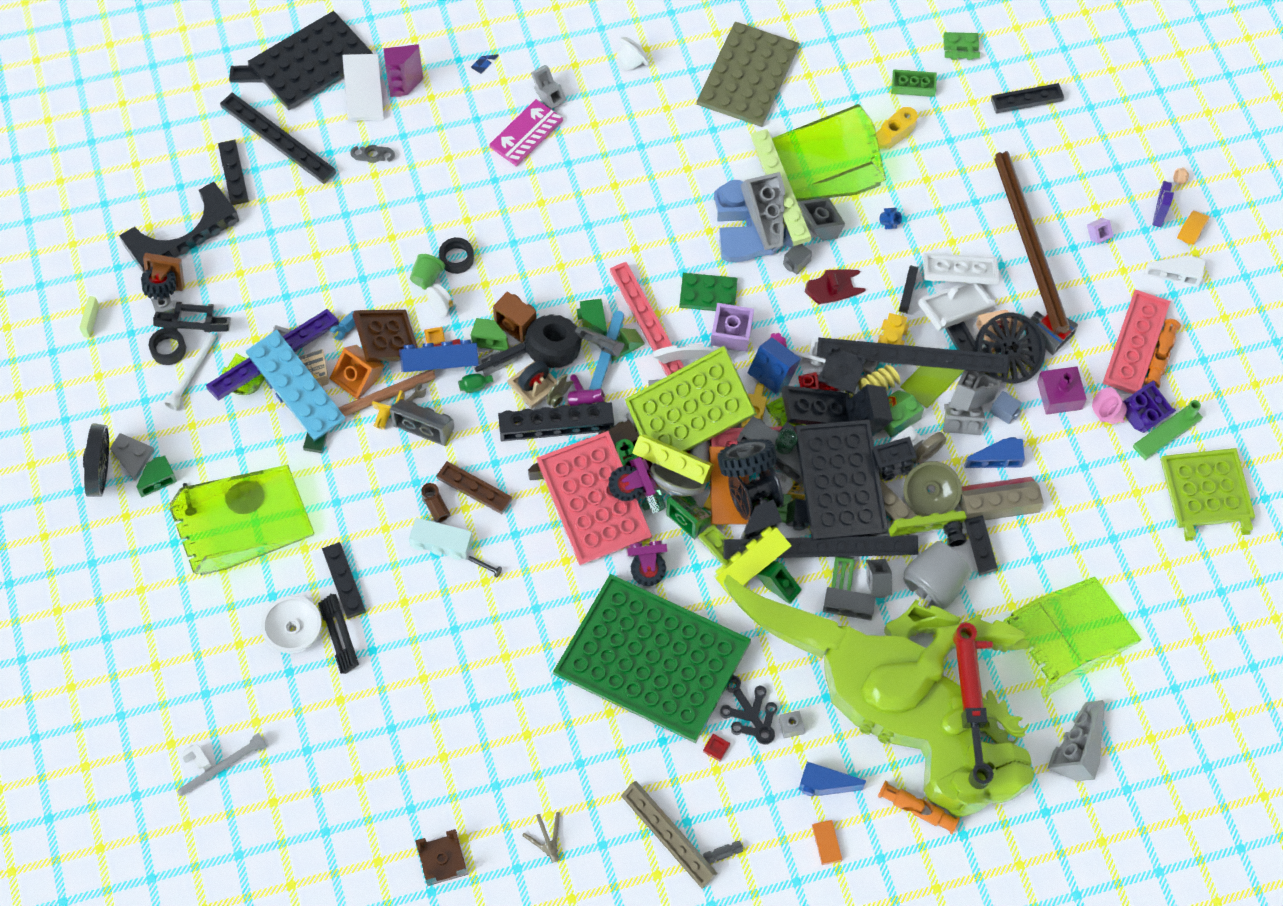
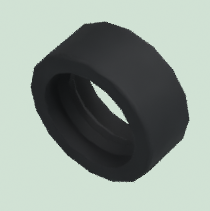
[439,237,474,274]
[148,328,187,365]

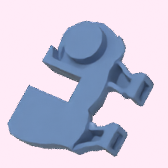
[714,180,793,262]

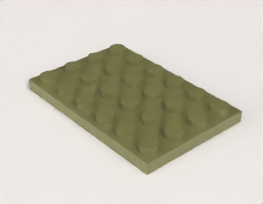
[696,21,800,127]

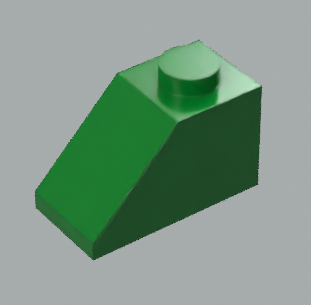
[577,298,607,336]
[136,455,177,498]
[757,561,802,604]

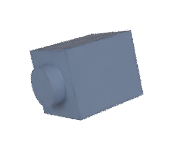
[990,391,1022,424]

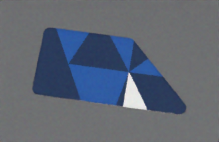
[471,54,499,74]

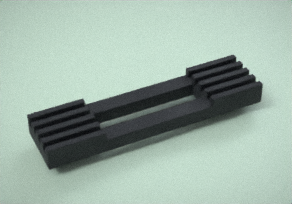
[318,593,359,674]

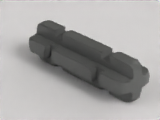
[703,841,743,864]

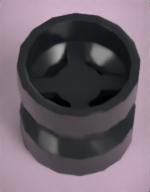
[943,521,967,547]

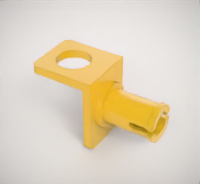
[372,390,405,430]

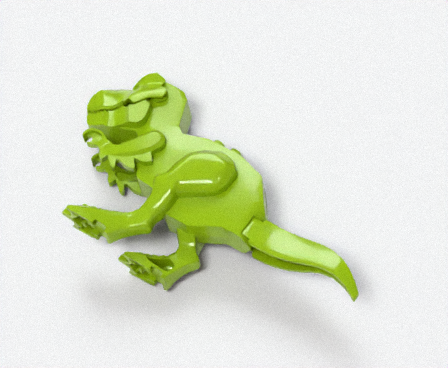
[724,575,1034,818]

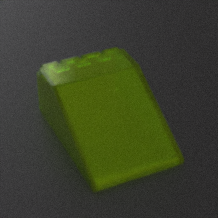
[771,104,886,202]
[170,464,315,576]
[1003,576,1142,698]

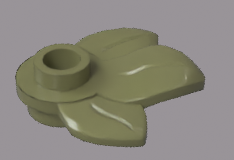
[547,374,574,407]

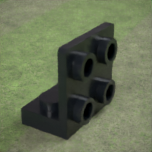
[872,436,917,481]

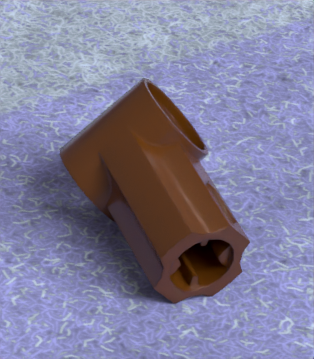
[421,483,451,523]

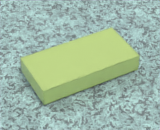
[79,296,100,338]

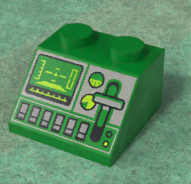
[666,495,711,540]

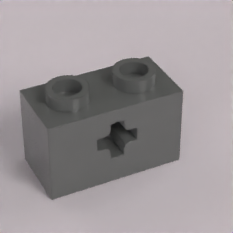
[866,559,892,598]

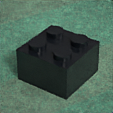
[846,384,893,437]

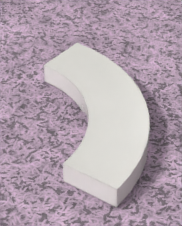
[654,344,731,364]

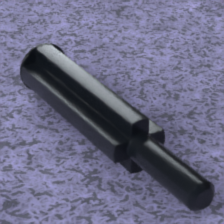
[474,342,527,372]

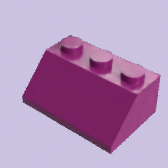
[383,44,423,97]

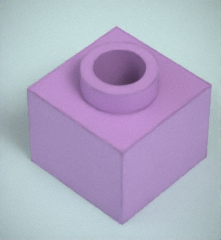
[1087,218,1114,243]

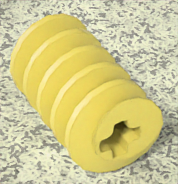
[858,365,901,391]

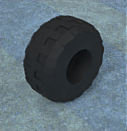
[525,314,582,368]

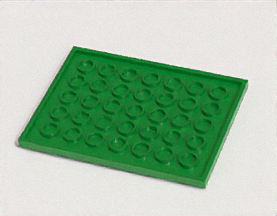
[553,574,751,744]

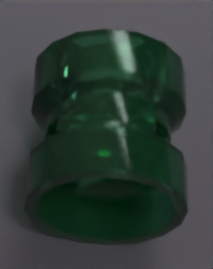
[774,429,798,454]

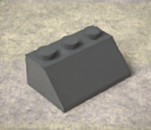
[390,399,455,446]

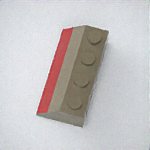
[959,477,1044,523]

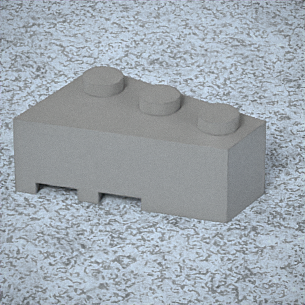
[950,370,1001,411]

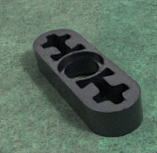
[898,265,919,314]

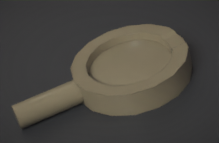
[915,432,947,465]

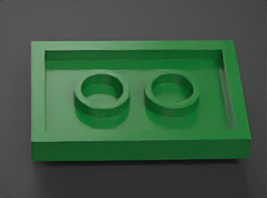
[679,272,738,311]

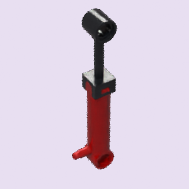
[953,622,994,789]

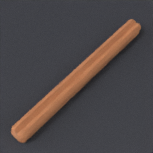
[338,370,436,416]

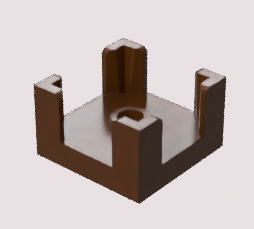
[415,829,468,887]

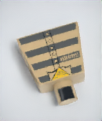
[299,349,329,388]

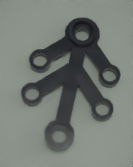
[720,675,777,745]

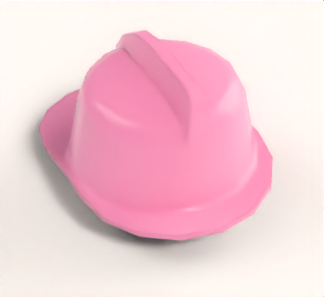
[1092,387,1127,424]

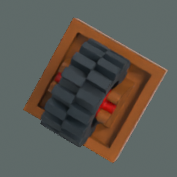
[141,253,185,300]

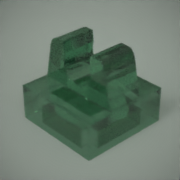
[641,490,667,514]

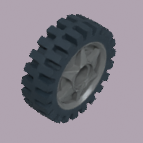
[717,439,777,478]

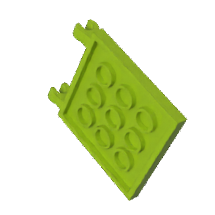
[1160,448,1255,541]

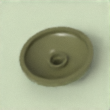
[903,461,962,517]

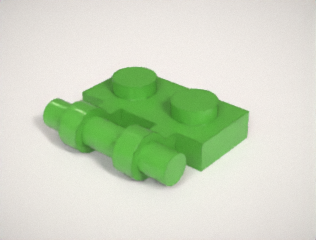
[943,32,980,60]

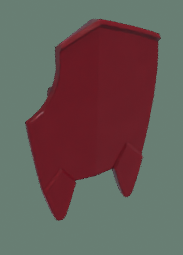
[804,269,866,305]

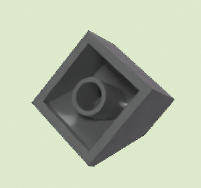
[798,197,845,241]

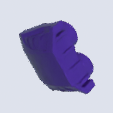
[1123,380,1176,433]

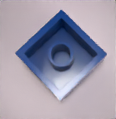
[747,337,801,395]

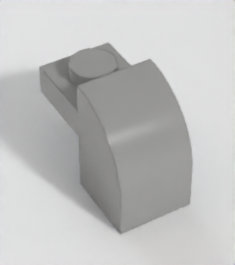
[531,65,566,108]

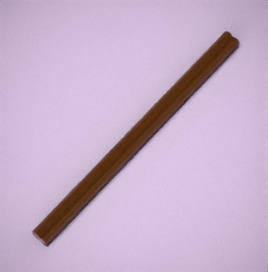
[994,151,1070,335]

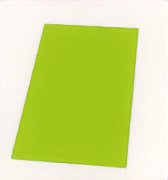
[900,366,964,408]

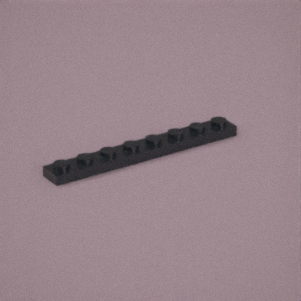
[220,92,336,184]

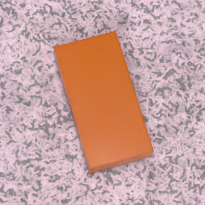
[812,820,843,866]

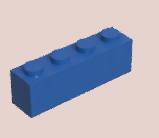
[399,339,479,372]

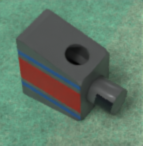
[1030,311,1078,356]

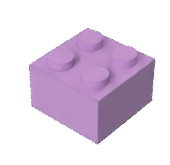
[711,303,754,352]

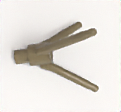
[522,812,560,863]

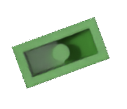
[470,318,510,351]

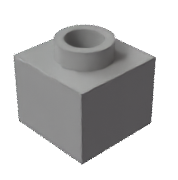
[151,296,175,313]
[779,710,805,739]

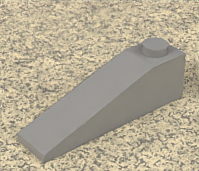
[740,172,785,250]
[1048,700,1105,781]

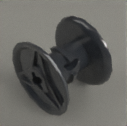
[728,467,784,520]

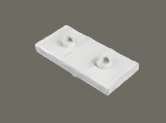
[918,283,997,331]

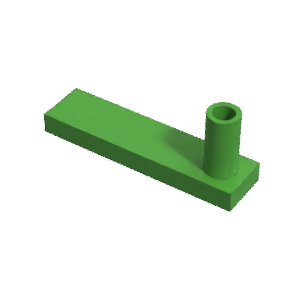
[1133,400,1203,461]

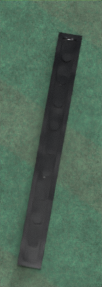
[816,337,1008,374]
[723,535,919,559]

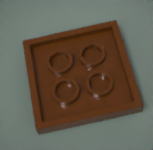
[352,309,418,362]

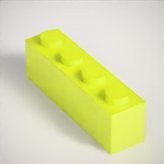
[632,434,715,484]
[713,526,791,596]

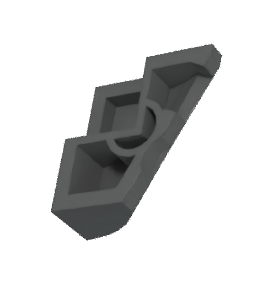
[575,327,625,357]

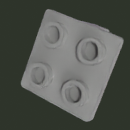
[943,402,985,435]

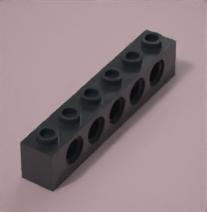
[498,402,614,442]

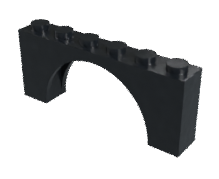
[119,181,239,273]

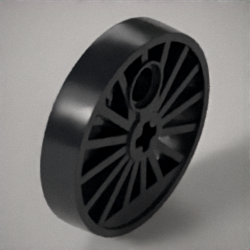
[975,312,1046,384]
[83,423,109,497]

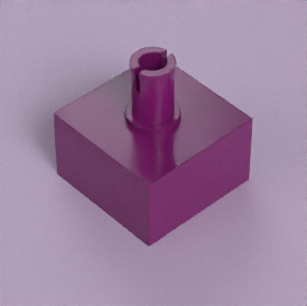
[1037,366,1087,415]

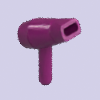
[567,374,605,406]

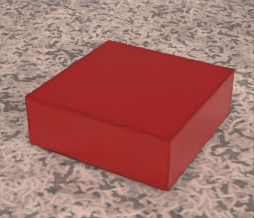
[703,734,731,762]

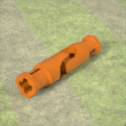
[1144,318,1181,388]
[877,780,960,834]

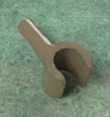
[405,383,427,401]

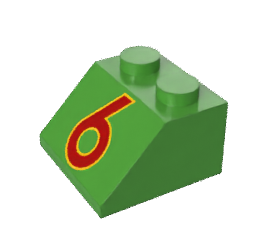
[883,390,924,438]

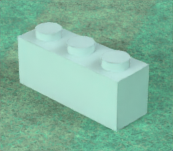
[409,518,473,560]

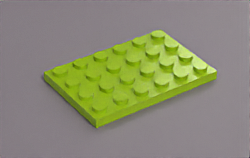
[624,346,757,464]

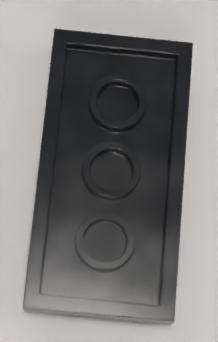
[781,385,850,425]

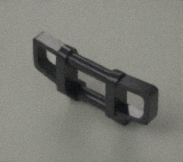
[153,301,231,333]

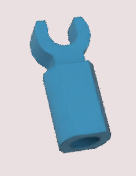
[330,311,356,341]

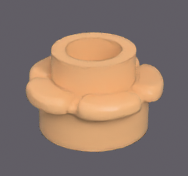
[1173,167,1189,185]

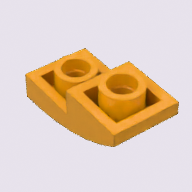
[1177,210,1210,245]

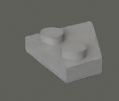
[110,433,154,481]

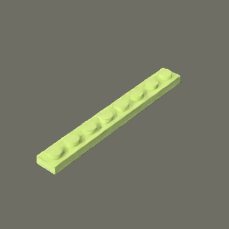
[751,129,811,246]

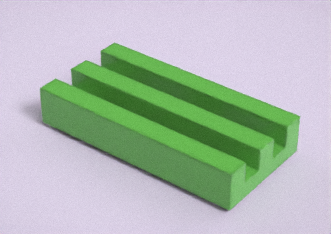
[831,557,855,591]

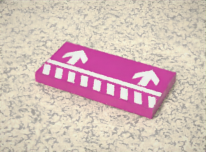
[489,99,563,167]

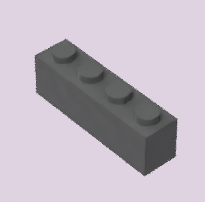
[737,416,802,484]

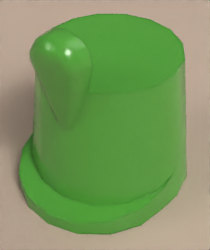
[410,254,445,290]

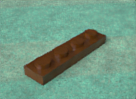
[436,461,512,515]

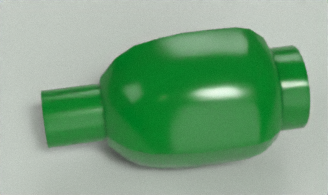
[458,373,493,393]

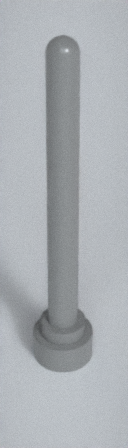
[177,732,267,796]

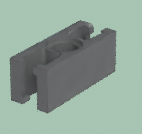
[823,587,876,621]

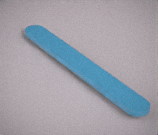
[589,311,624,390]

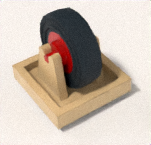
[507,361,557,409]

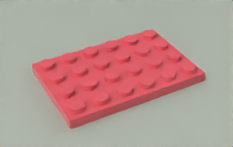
[536,431,652,566]

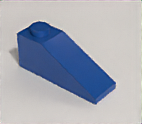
[964,437,1025,468]
[798,761,866,797]

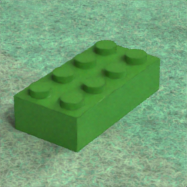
[891,69,937,97]

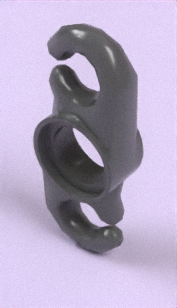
[350,145,395,163]

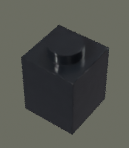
[786,498,809,531]

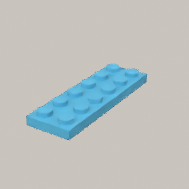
[246,330,345,441]

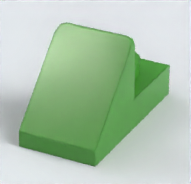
[611,328,645,361]

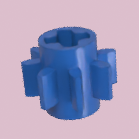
[879,207,902,229]

